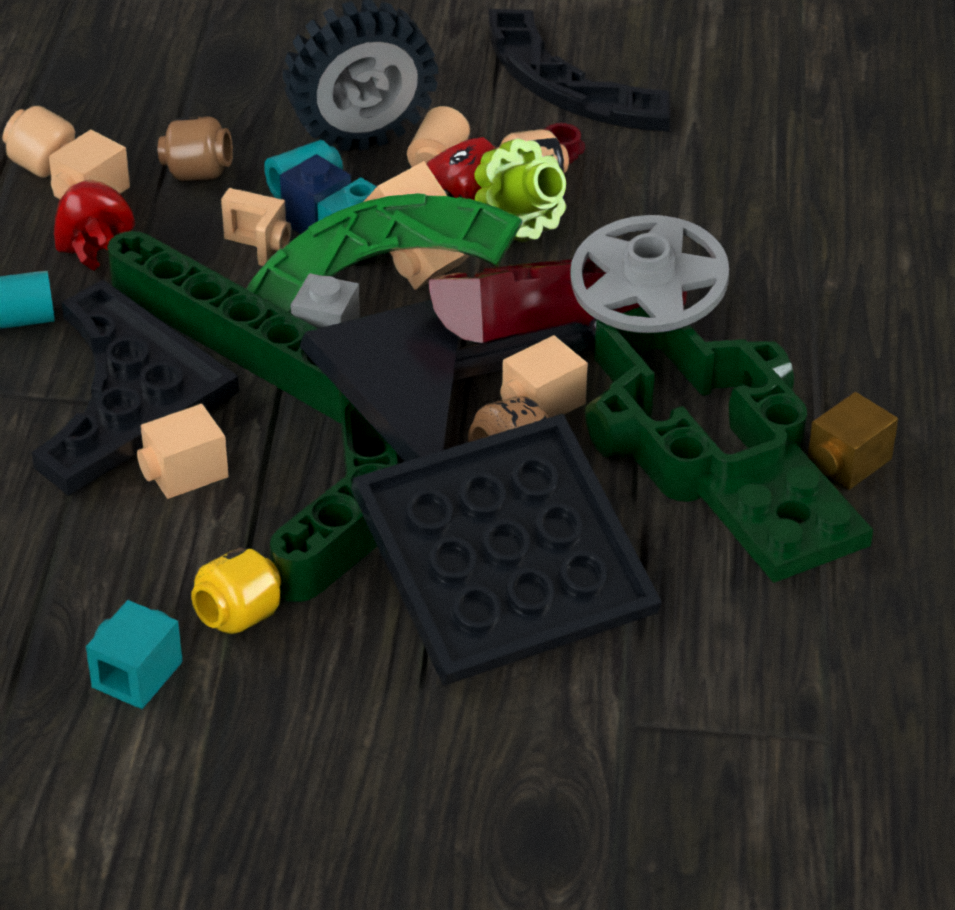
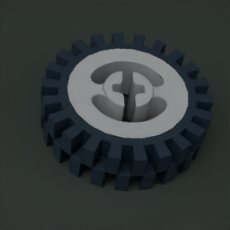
[283,0,438,151]

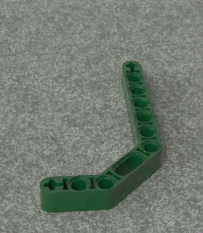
[107,231,398,602]

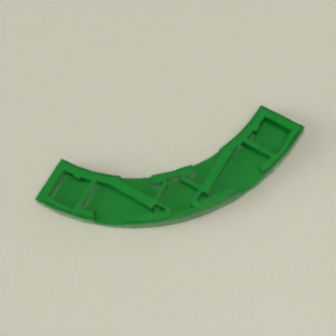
[246,193,523,313]

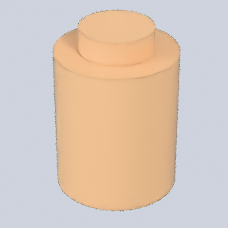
[407,106,470,167]

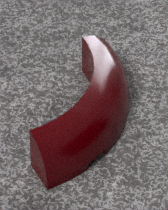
[429,253,688,343]

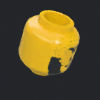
[191,547,281,634]

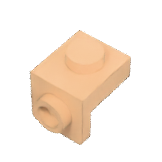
[221,188,291,266]

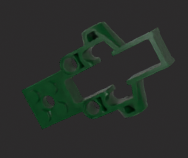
[585,307,873,583]

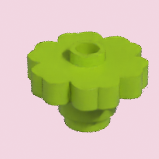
[474,138,566,242]

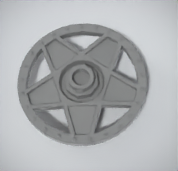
[571,215,729,333]

